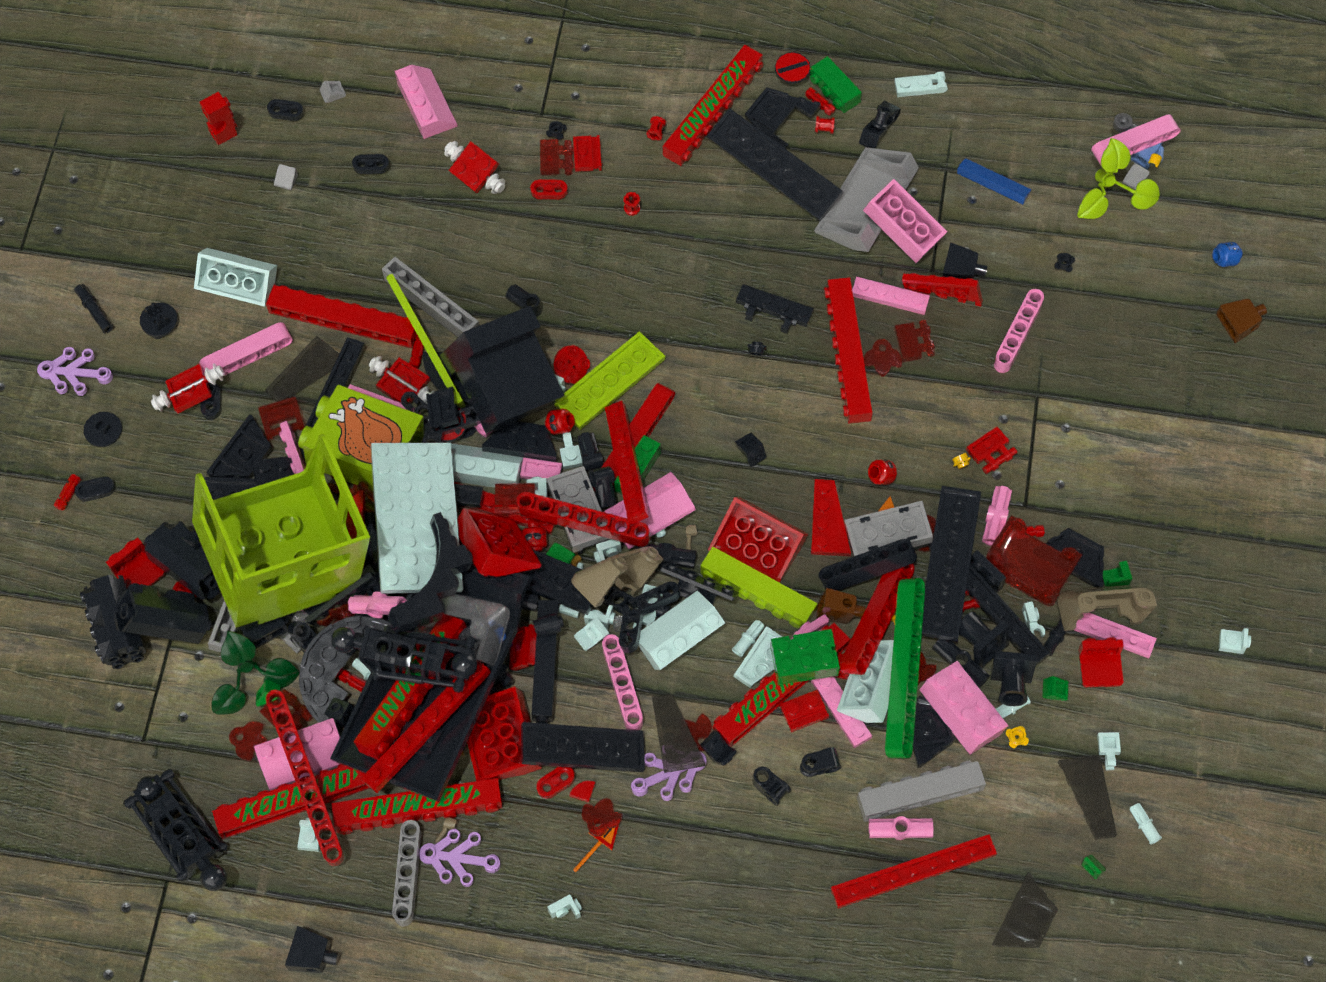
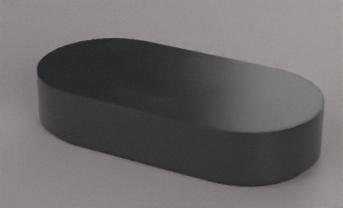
[75,476,115,502]

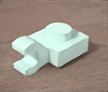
[560,432,583,470]
[1022,601,1045,637]
[1097,732,1121,770]

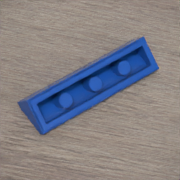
[957,158,1032,205]

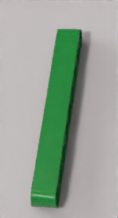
[885,578,925,758]

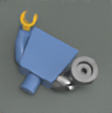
[1113,113,1164,170]

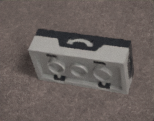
[546,466,611,556]
[845,501,933,557]

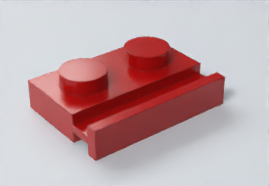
[573,135,602,172]
[509,624,536,671]
[779,689,829,733]

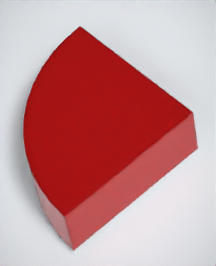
[569,781,596,803]

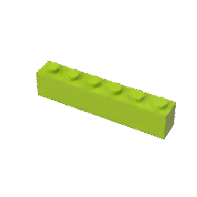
[700,547,817,629]

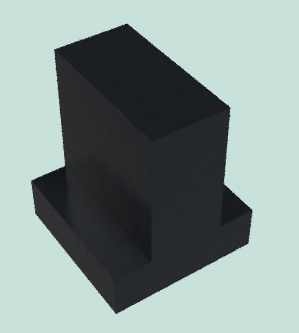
[440,306,565,434]

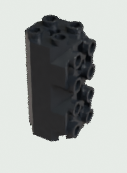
[144,521,221,600]
[80,575,146,669]
[114,583,211,644]

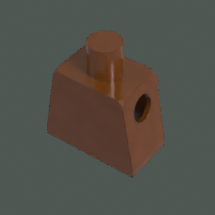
[1216,298,1267,344]
[816,588,866,624]

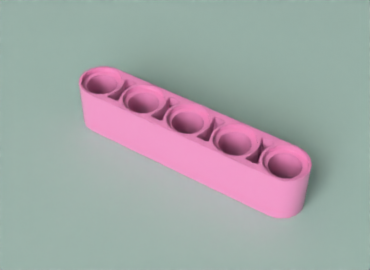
[1091,114,1180,165]
[994,289,1044,373]
[199,322,293,375]
[602,634,643,730]

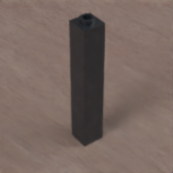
[531,600,559,724]

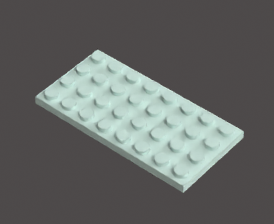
[371,443,463,594]

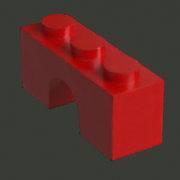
[199,91,237,145]

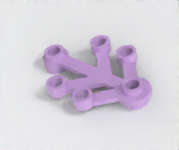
[37,347,113,396]
[631,745,707,801]
[419,829,501,887]

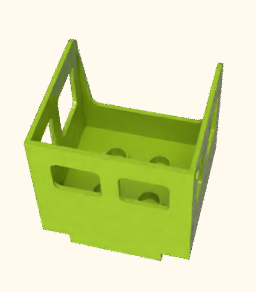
[192,434,370,628]

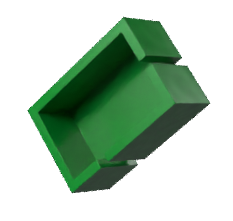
[770,629,840,685]

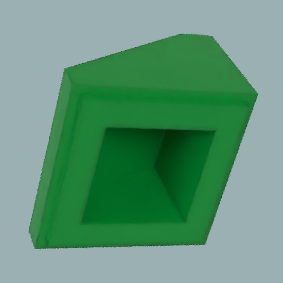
[546,542,575,564]
[1042,676,1069,701]
[255,679,280,707]
[1081,855,1106,879]

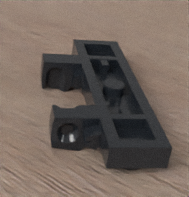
[736,284,814,334]

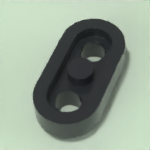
[267,99,304,121]
[352,154,390,174]
[200,382,221,420]

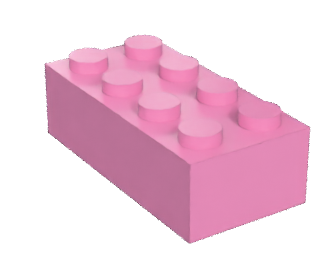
[863,179,947,263]
[920,661,1008,755]

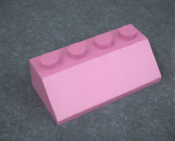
[395,65,457,139]
[604,472,696,549]
[254,718,340,791]

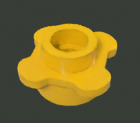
[1005,726,1029,748]

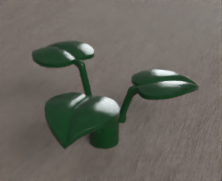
[211,631,299,715]

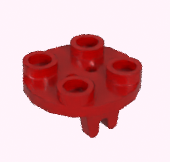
[553,345,590,384]

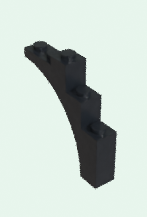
[388,512,473,634]

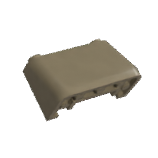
[571,547,663,607]
[1057,585,1157,631]

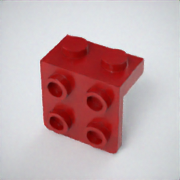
[106,537,165,586]
[1078,637,1124,688]

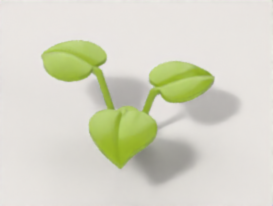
[1077,138,1160,219]

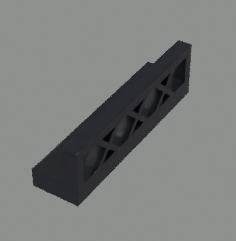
[305,564,380,628]

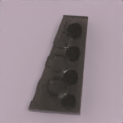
[265,336,339,404]
[652,694,705,773]
[1058,755,1117,840]

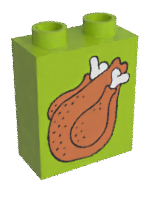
[298,385,425,491]

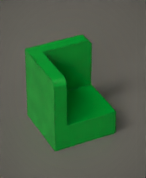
[1103,561,1133,587]

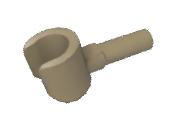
[685,525,697,550]
[434,818,458,843]

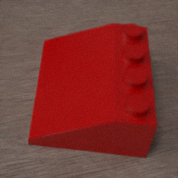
[708,497,808,583]
[457,508,541,577]
[467,686,542,781]

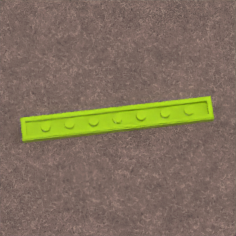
[386,274,465,409]

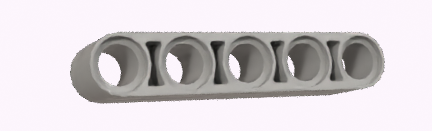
[392,820,422,927]

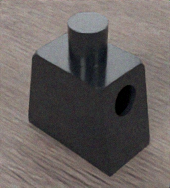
[942,243,988,279]
[285,926,340,973]

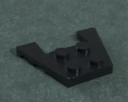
[745,87,821,149]

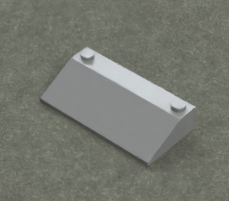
[814,147,919,252]

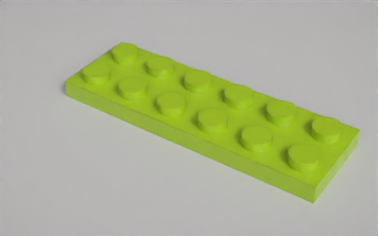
[554,331,665,430]

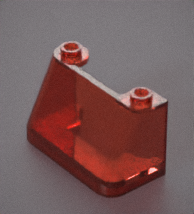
[986,515,1082,606]

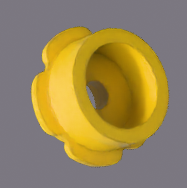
[952,453,971,469]

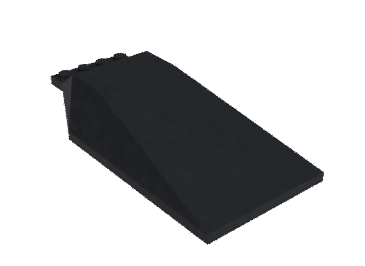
[330,562,532,802]

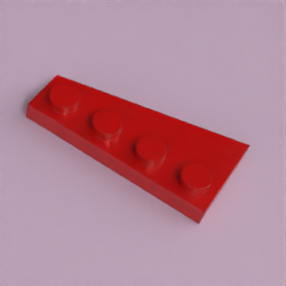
[902,273,983,307]
[811,479,851,557]

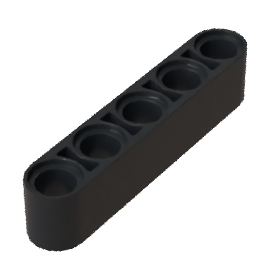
[818,539,917,591]

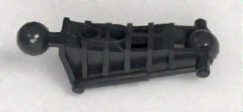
[331,625,478,693]
[123,769,228,891]

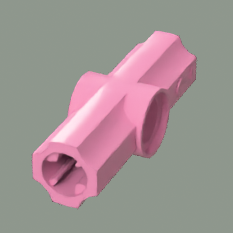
[982,486,1012,546]
[348,592,407,619]
[869,816,933,840]

